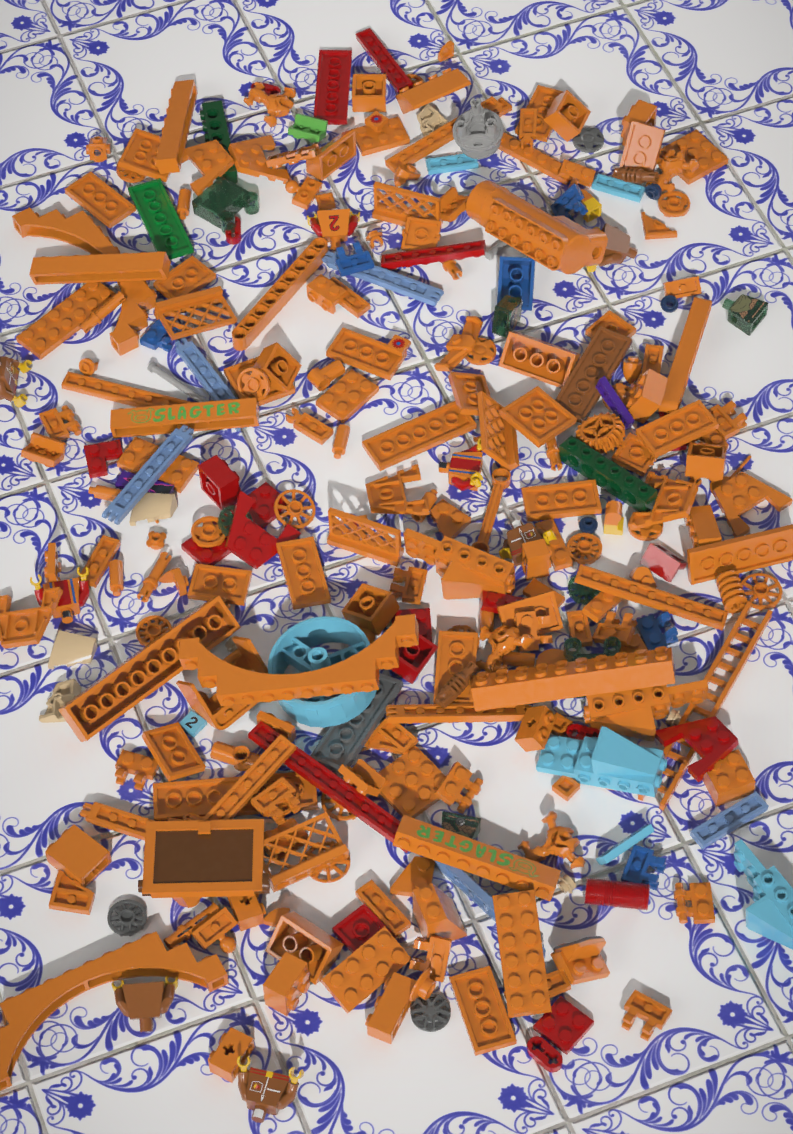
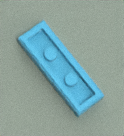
[425,154,479,175]
[591,173,646,203]
[596,824,654,865]

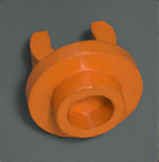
[366,230,383,249]
[79,358,99,376]

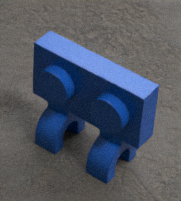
[550,184,588,222]
[335,242,374,277]
[140,319,181,353]
[636,612,678,650]
[621,845,666,891]

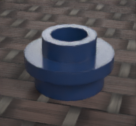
[645,183,662,200]
[660,295,678,313]
[579,517,598,534]

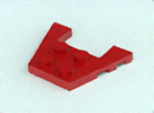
[225,491,301,569]
[655,716,739,782]

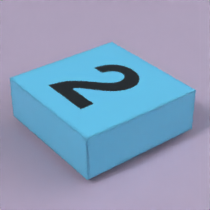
[179,710,207,737]

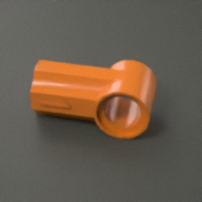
[307,360,345,391]

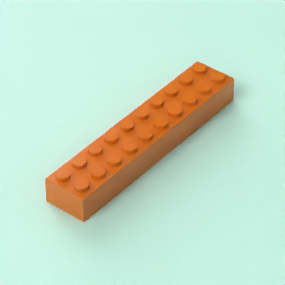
[58,596,241,742]
[471,646,675,711]

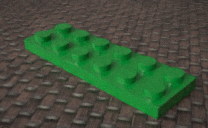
[128,178,194,260]

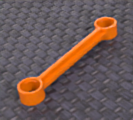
[471,468,511,553]

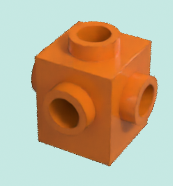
[86,136,111,162]

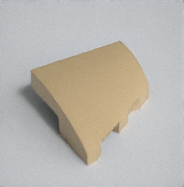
[417,104,449,137]
[129,493,178,526]
[48,630,98,670]
[39,678,82,723]

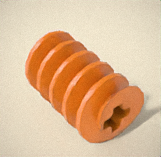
[716,570,747,614]

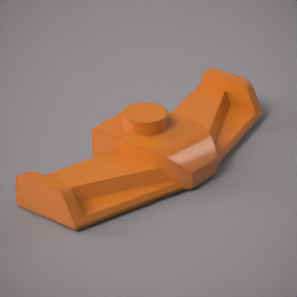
[434,316,483,372]

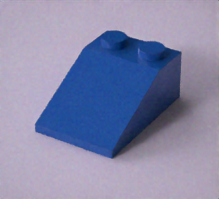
[497,256,535,311]

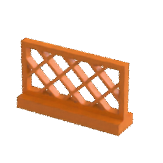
[372,181,443,227]
[154,286,238,340]
[477,391,519,471]
[327,507,404,567]
[263,812,349,893]

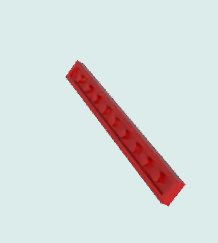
[248,721,409,853]

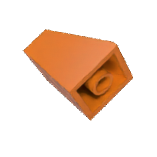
[412,883,467,941]

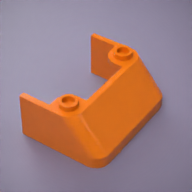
[176,636,269,730]

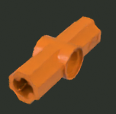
[210,741,261,771]

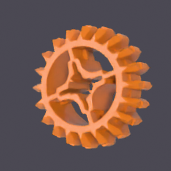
[575,412,626,454]

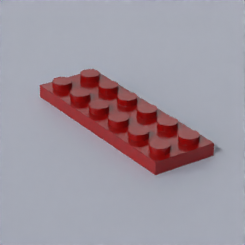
[314,50,352,125]
[181,482,287,566]

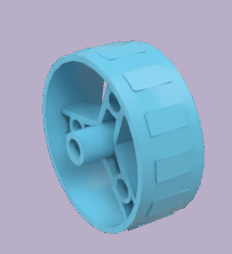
[268,616,377,728]

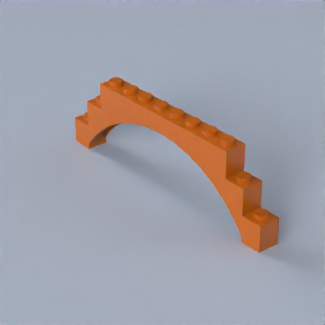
[12,207,157,356]
[179,614,419,707]
[0,931,229,1091]

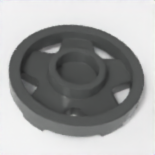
[572,127,604,153]

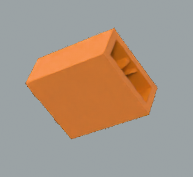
[45,824,112,888]

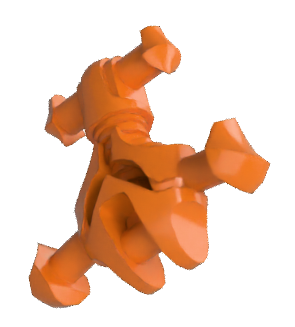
[243,82,296,127]
[646,149,699,193]
[476,625,533,673]
[517,811,585,869]

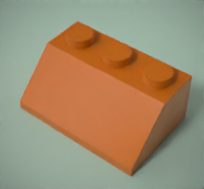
[306,129,356,181]
[265,911,344,985]

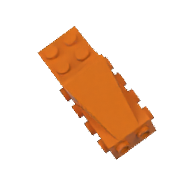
[403,528,515,600]
[583,679,708,742]

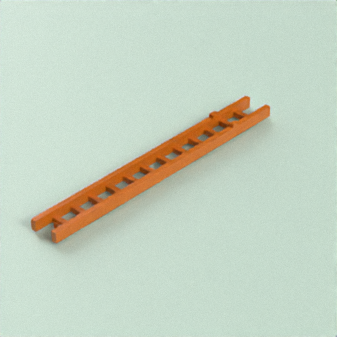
[638,601,773,811]

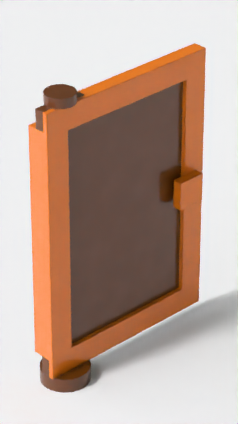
[138,819,270,898]

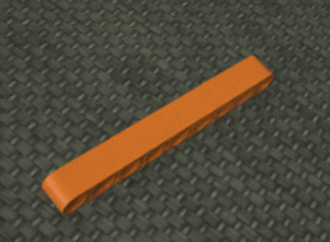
[232,238,328,351]
[659,297,712,414]

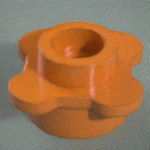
[146,531,167,550]

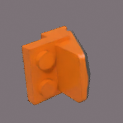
[550,936,610,985]

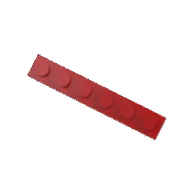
[355,28,413,94]
[381,240,486,270]

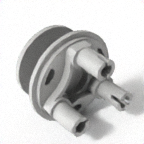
[453,97,504,159]

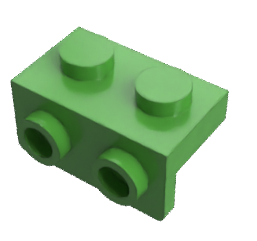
[288,113,328,143]

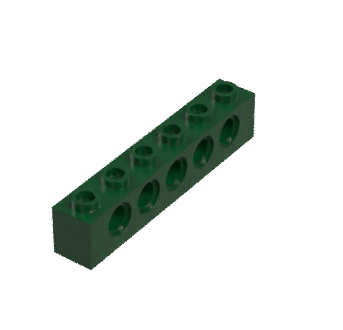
[200,100,238,186]
[559,435,657,512]

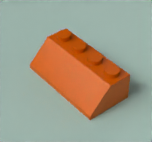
[395,68,471,114]
[498,331,581,388]

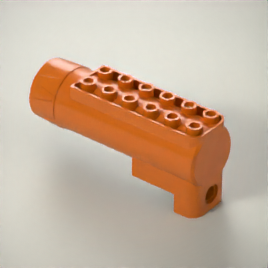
[466,180,608,275]

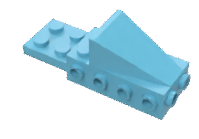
[536,726,667,797]
[734,839,793,950]

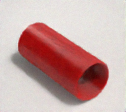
[585,878,650,911]

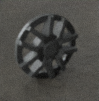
[107,899,147,937]
[410,994,451,1032]

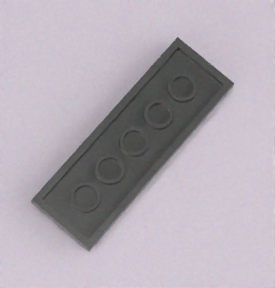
[310,673,404,774]

